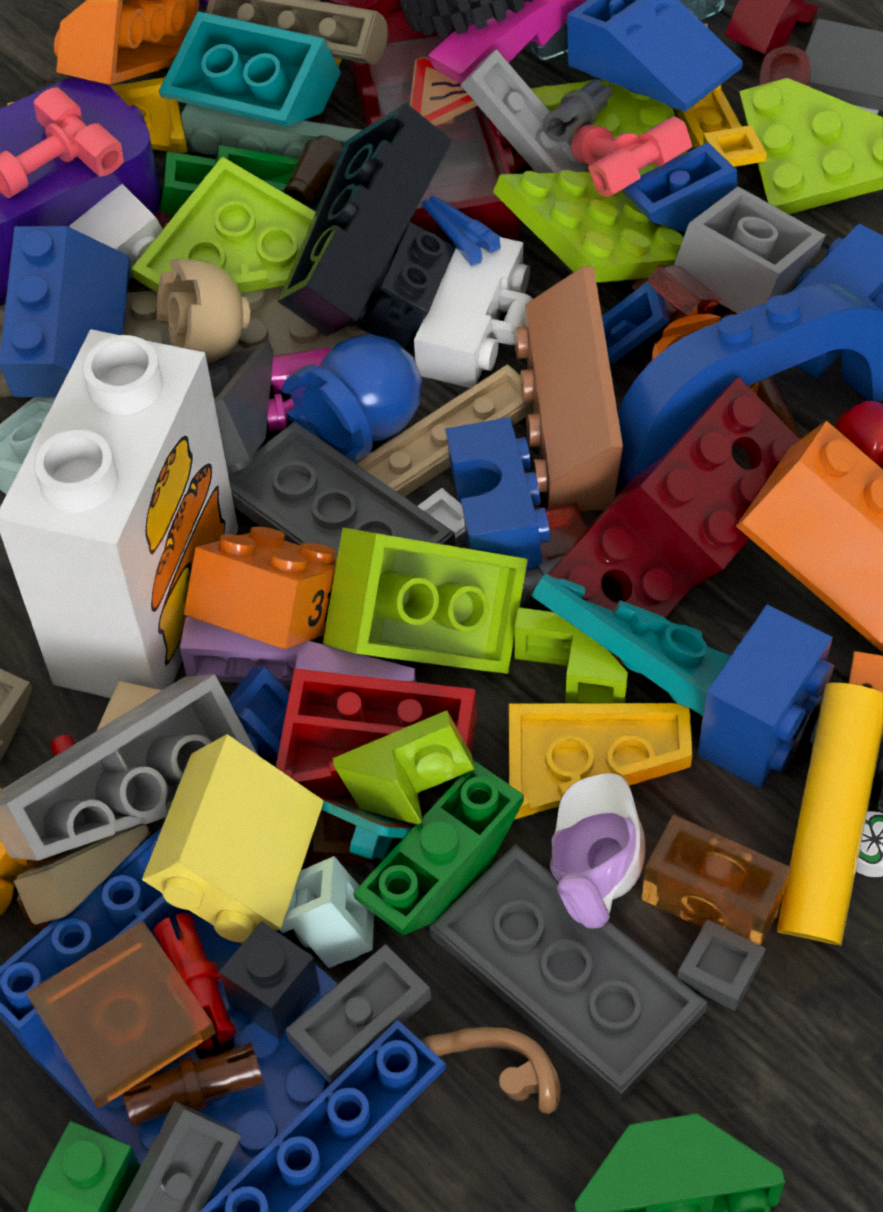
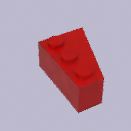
[276,668,478,798]

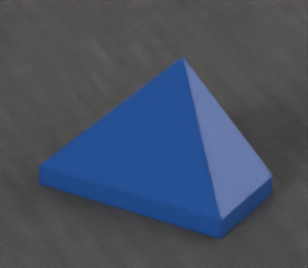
[602,278,670,366]

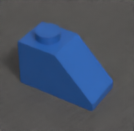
[623,142,737,233]

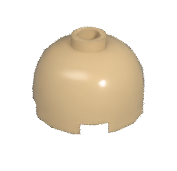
[157,259,250,365]

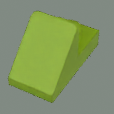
[333,710,474,824]

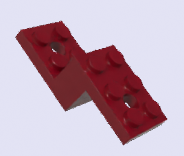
[532,377,800,666]

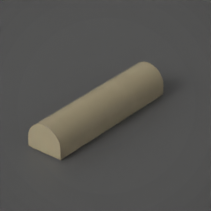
[205,0,388,64]

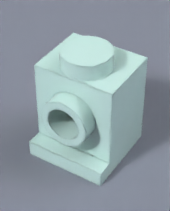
[279,856,374,968]

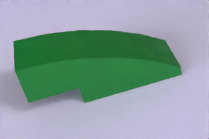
[159,145,298,216]

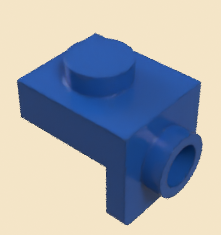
[228,666,290,759]

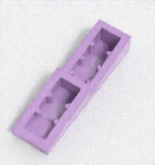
[180,615,416,686]

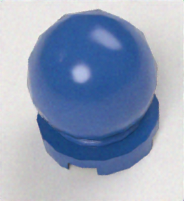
[282,334,422,464]

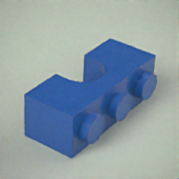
[445,417,550,569]

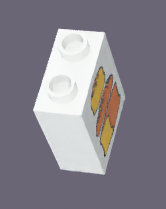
[0,329,238,698]

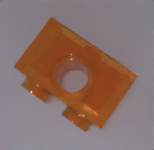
[642,815,792,946]

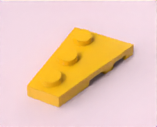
[509,703,692,819]

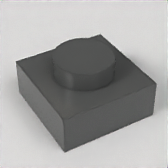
[677,919,766,1011]

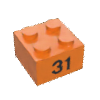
[184,527,337,650]

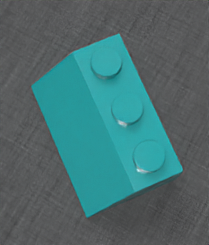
[159,12,341,127]

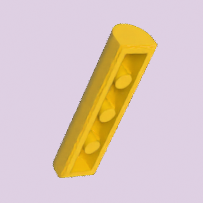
[777,683,883,946]

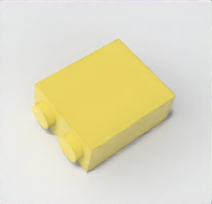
[142,734,324,944]

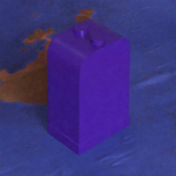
[0,77,162,305]

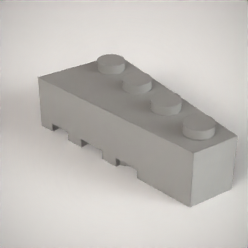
[0,674,258,860]

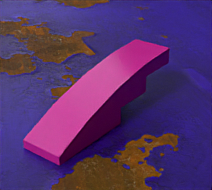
[428,0,587,84]

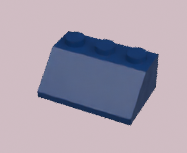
[0,226,131,397]

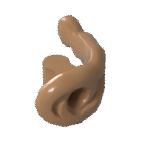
[420,1027,561,1114]

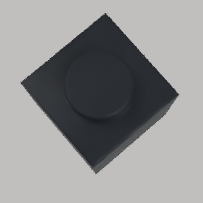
[219,921,320,1040]

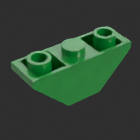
[353,761,524,935]
[574,1114,785,1212]

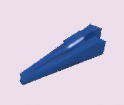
[422,195,501,266]

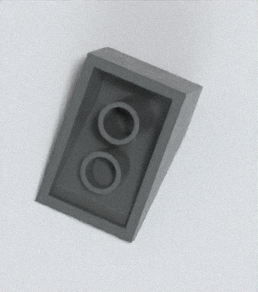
[208,341,273,474]

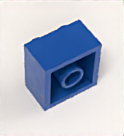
[698,605,834,789]

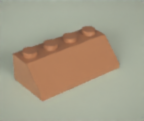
[515,266,623,513]

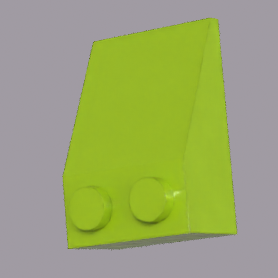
[323,527,528,674]

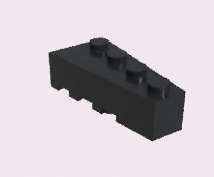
[278,102,453,337]

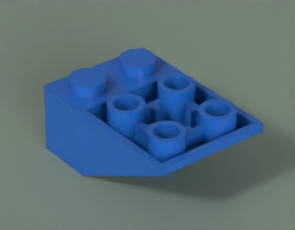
[567,0,743,112]

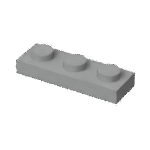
[460,49,589,173]

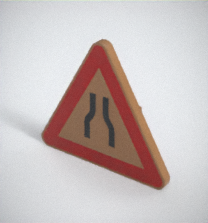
[410,57,478,126]

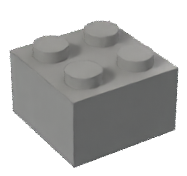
[670,187,826,314]

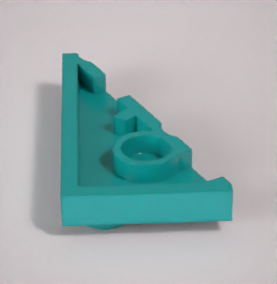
[531,574,739,716]

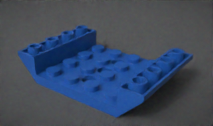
[0,826,446,1212]

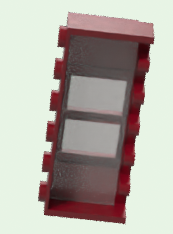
[348,11,519,249]

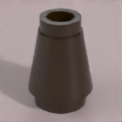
[284,135,343,207]

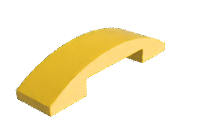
[675,85,767,167]

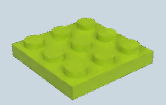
[493,170,684,283]

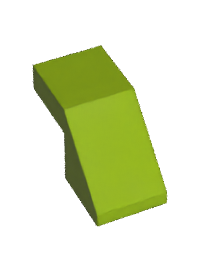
[514,607,628,703]

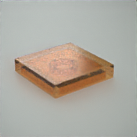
[26,921,215,1109]

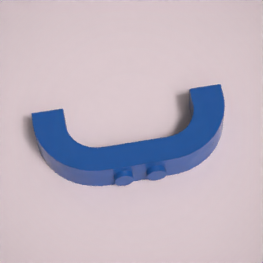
[617,284,883,490]

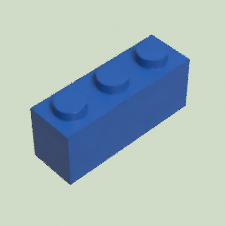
[793,223,883,379]

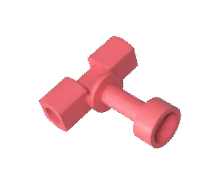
[0,88,124,198]
[571,117,692,198]

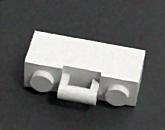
[414,237,533,388]

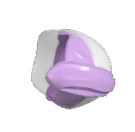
[550,773,645,929]

